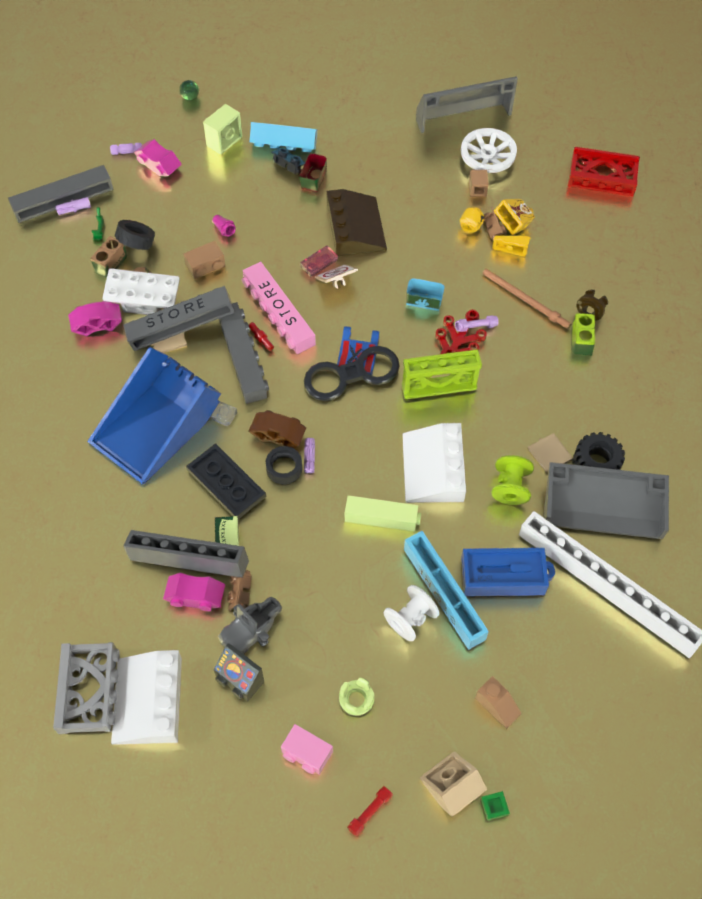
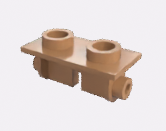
[484,207,507,241]
[227,570,252,611]

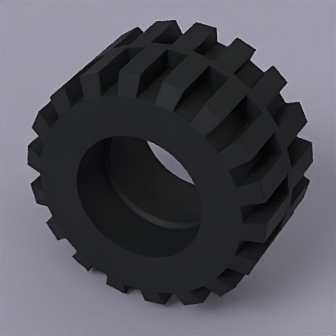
[572,432,625,470]

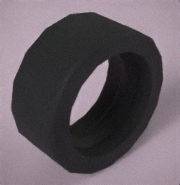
[265,446,302,485]

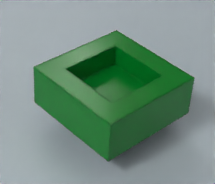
[481,791,510,821]

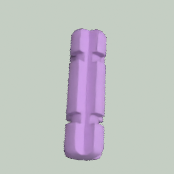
[110,143,142,155]
[304,438,315,474]

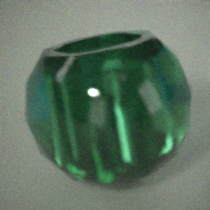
[179,80,199,100]

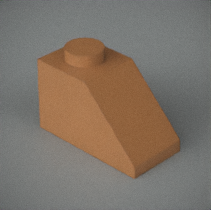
[475,676,522,729]

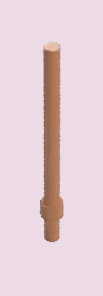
[483,268,572,329]

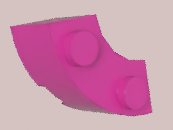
[134,139,182,176]
[68,301,122,336]
[163,573,225,611]

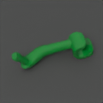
[92,207,104,240]

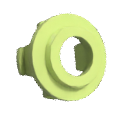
[339,677,374,716]

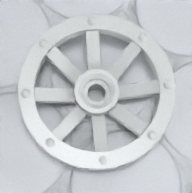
[461,128,517,173]

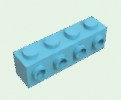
[250,122,318,152]

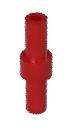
[249,322,274,351]

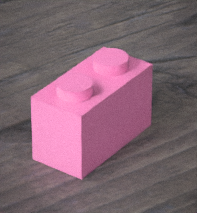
[281,724,333,775]

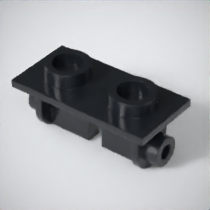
[271,148,305,175]

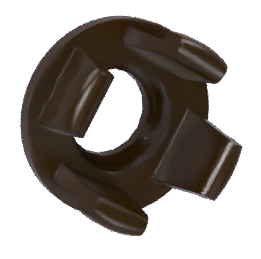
[576,289,608,321]

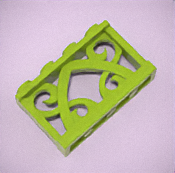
[402,349,482,399]

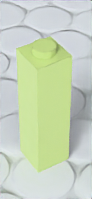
[345,496,421,532]

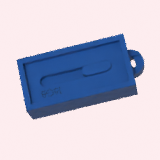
[461,548,555,596]

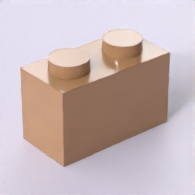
[183,241,225,279]

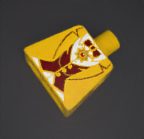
[494,199,535,236]

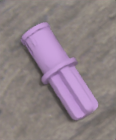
[56,197,91,215]

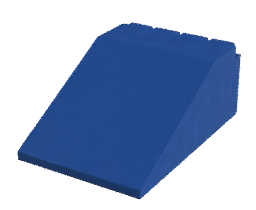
[87,347,221,484]

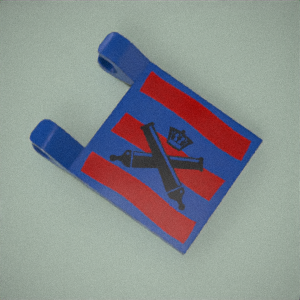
[337,326,380,376]

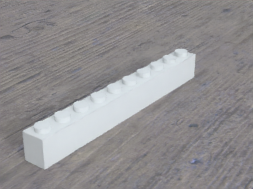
[519,511,702,658]

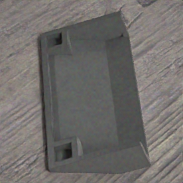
[416,76,518,133]
[544,462,669,539]

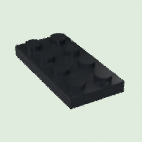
[186,443,267,519]

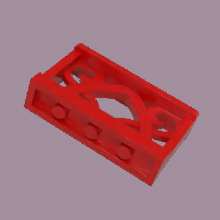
[568,147,640,197]

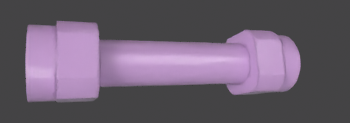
[455,315,498,332]

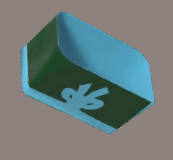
[406,279,445,311]

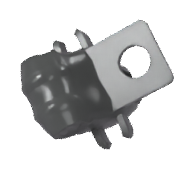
[218,597,282,654]

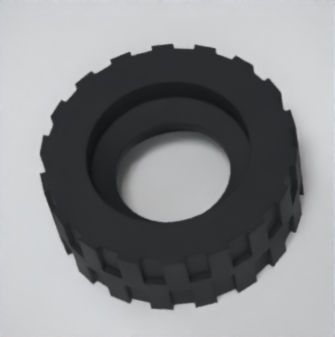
[114,220,155,250]

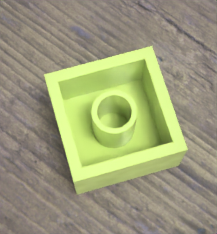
[203,104,243,155]

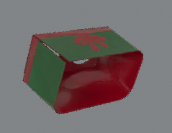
[299,154,327,193]

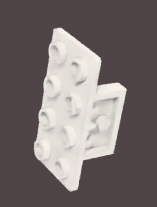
[102,269,180,315]

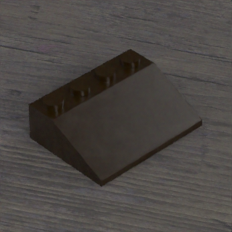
[326,189,387,256]

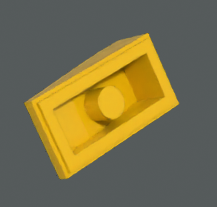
[492,236,531,257]

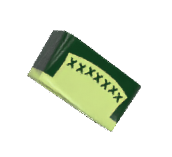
[215,516,239,546]

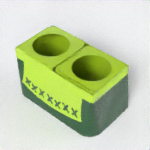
[571,313,595,356]

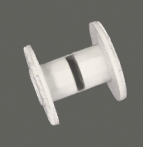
[383,585,439,641]

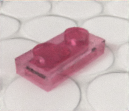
[300,246,338,277]

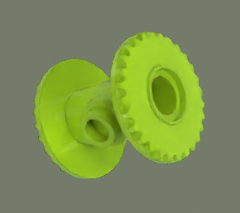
[492,455,534,505]

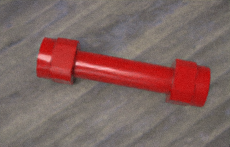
[347,786,393,837]

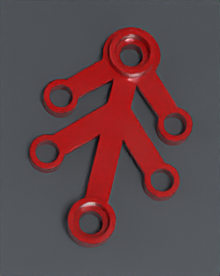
[435,309,487,354]

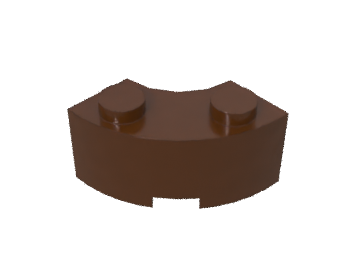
[248,410,307,448]

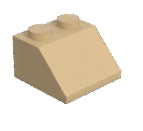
[420,752,487,817]

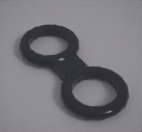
[304,346,400,401]

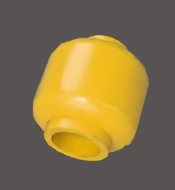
[459,207,485,233]

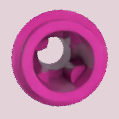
[212,215,236,237]

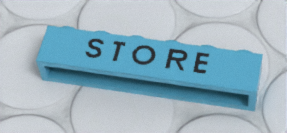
[404,531,489,650]

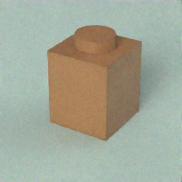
[469,170,489,196]

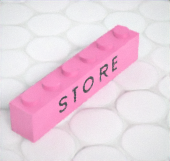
[242,262,316,354]

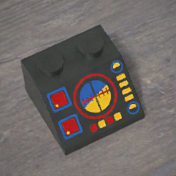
[214,643,264,701]

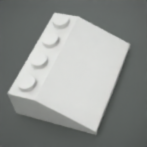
[403,423,466,503]
[111,650,182,745]

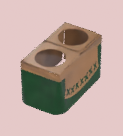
[90,236,127,277]

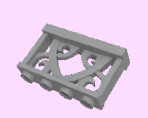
[53,642,120,734]

